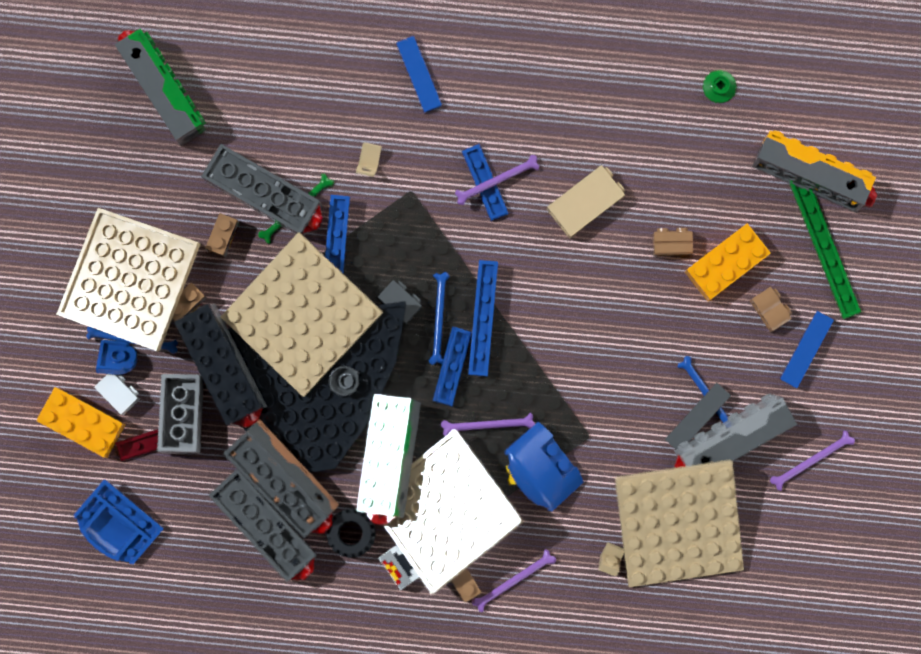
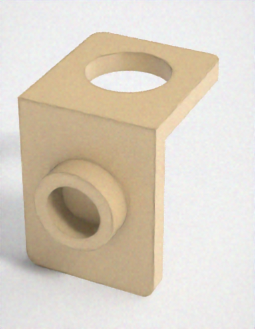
[356,142,382,177]

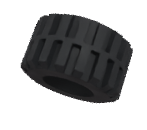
[326,509,376,558]

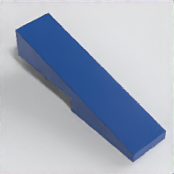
[780,311,834,388]

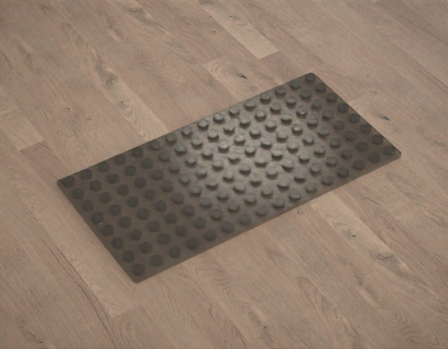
[322,191,589,498]

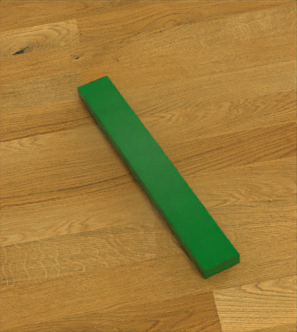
[789,180,861,319]

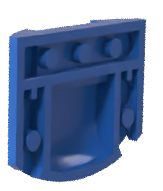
[505,422,584,512]
[74,479,164,564]

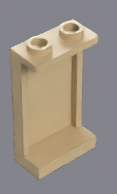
[547,165,625,239]

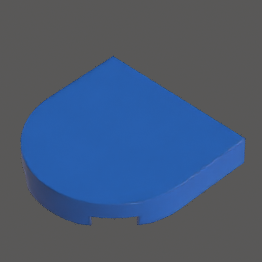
[96,340,137,375]

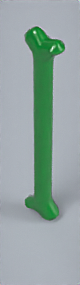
[258,174,334,244]

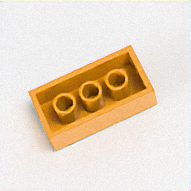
[685,223,771,302]
[36,387,126,458]

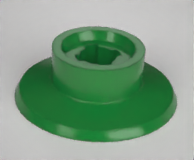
[703,70,737,103]

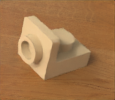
[598,543,624,577]

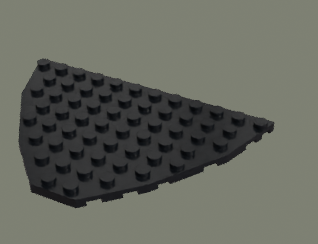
[182,301,407,472]

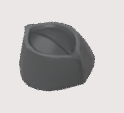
[330,366,359,396]

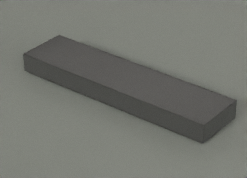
[665,382,731,450]

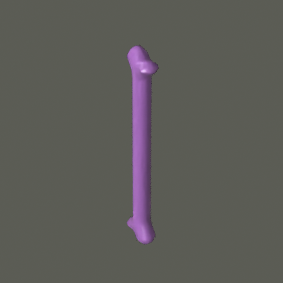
[455,155,539,205]
[441,413,535,436]
[770,431,855,491]
[472,550,556,612]

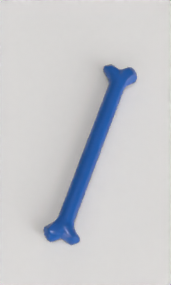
[429,272,450,365]
[86,326,178,354]
[677,356,728,423]

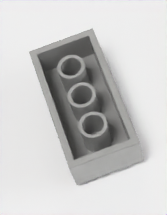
[158,374,204,455]

